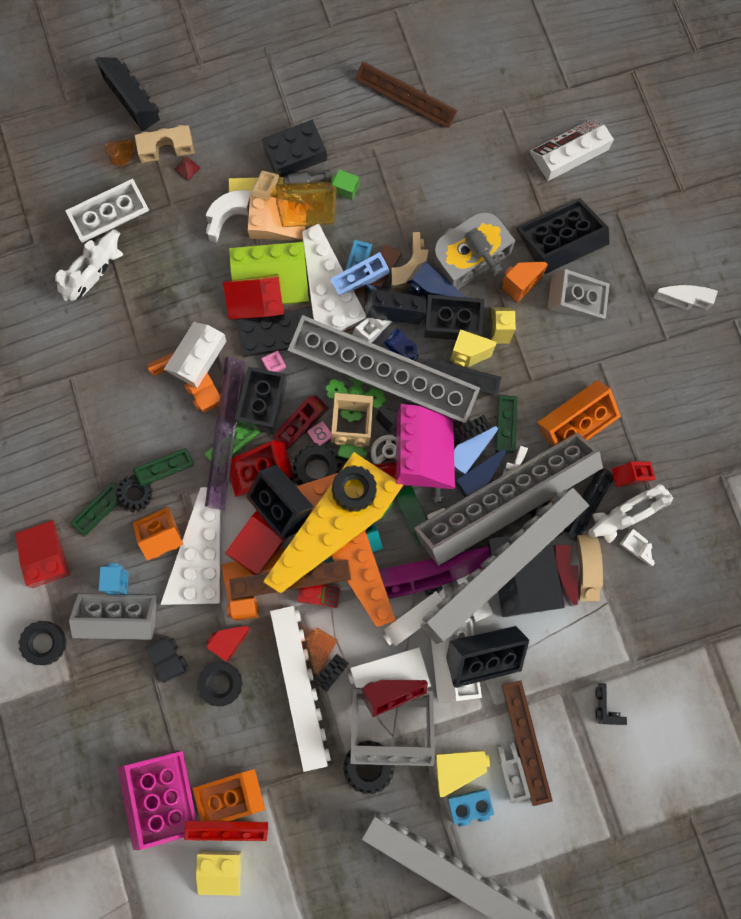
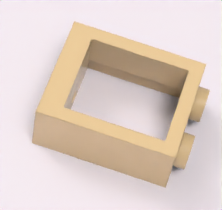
[331,393,373,447]

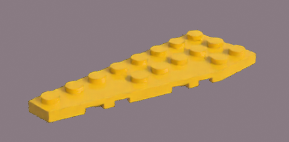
[263,452,403,594]

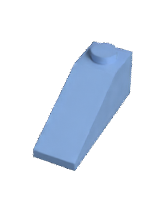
[330,252,390,296]
[454,426,498,476]

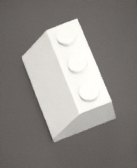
[164,322,226,388]

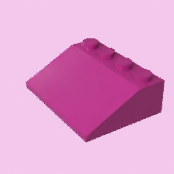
[396,404,455,489]
[117,751,197,850]

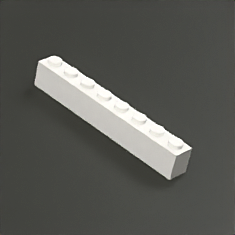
[270,606,331,772]

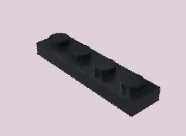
[426,358,501,395]
[563,467,613,542]

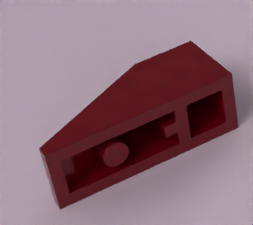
[272,395,329,450]
[362,680,428,717]

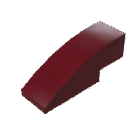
[554,544,578,606]

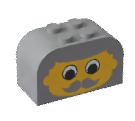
[433,213,515,289]

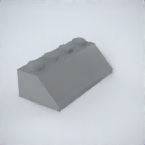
[69,594,157,640]

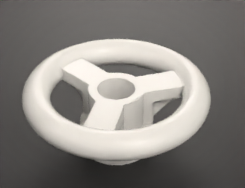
[371,435,396,464]

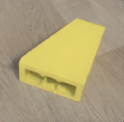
[490,307,516,344]
[435,750,490,797]

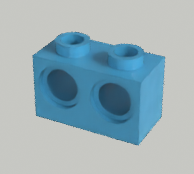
[99,563,129,595]
[447,788,494,827]

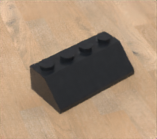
[95,57,160,131]
[446,626,529,688]

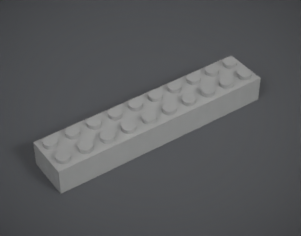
[288,315,480,424]
[414,433,603,566]
[420,488,589,644]
[362,812,552,919]

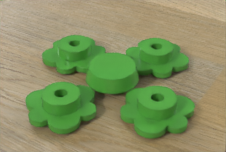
[326,378,386,423]

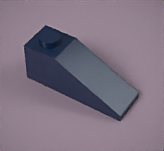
[406,262,467,298]
[455,449,506,498]

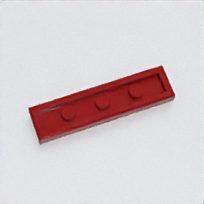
[184,821,268,841]

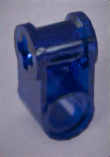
[383,328,418,361]

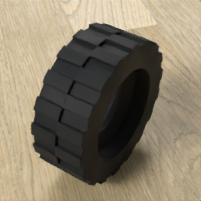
[331,465,377,512]
[18,621,67,666]
[197,661,243,707]

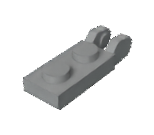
[497,741,531,803]

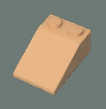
[248,195,306,241]

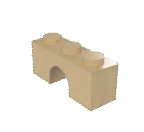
[135,125,195,163]

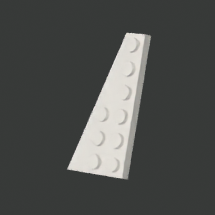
[302,224,367,331]
[160,487,221,605]

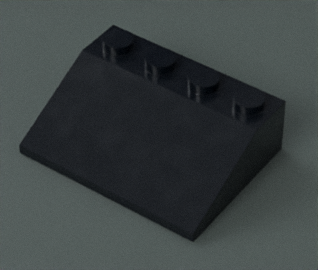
[516,198,609,274]
[489,535,565,618]

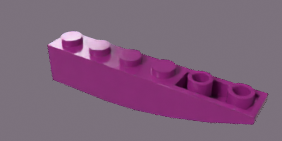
[379,547,490,599]

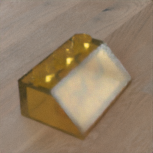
[276,181,336,227]

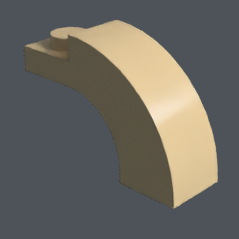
[391,232,428,290]
[576,535,603,602]

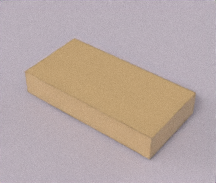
[251,170,279,200]

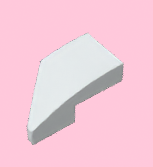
[502,446,528,476]
[619,529,655,566]

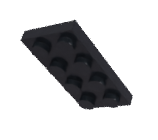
[237,308,313,357]

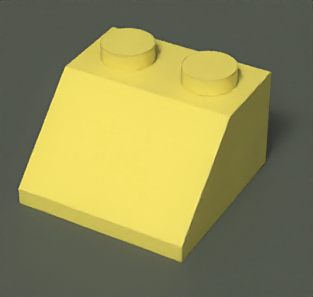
[450,330,497,368]
[196,851,241,896]

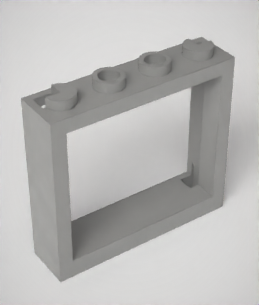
[351,689,435,766]

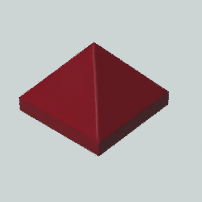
[175,156,200,181]

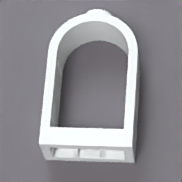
[383,591,442,647]

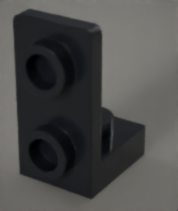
[595,683,627,725]

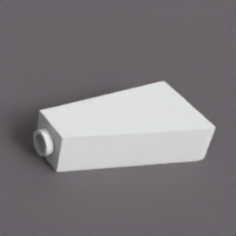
[348,647,431,688]

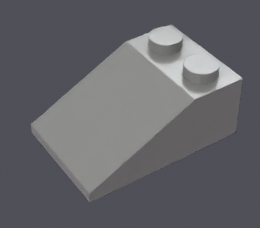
[547,269,610,320]

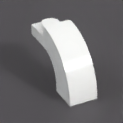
[206,190,251,243]

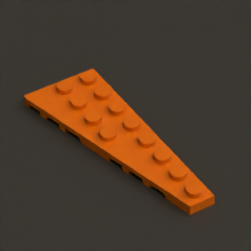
[296,473,396,628]

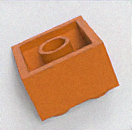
[501,262,548,303]
[132,507,183,561]

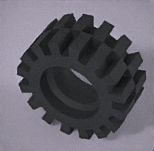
[454,415,491,444]
[116,475,153,513]
[314,654,349,692]

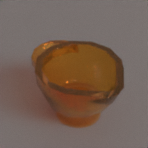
[105,139,135,167]

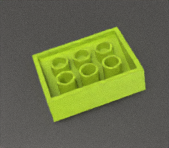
[229,242,309,305]

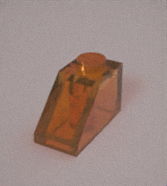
[306,627,338,675]

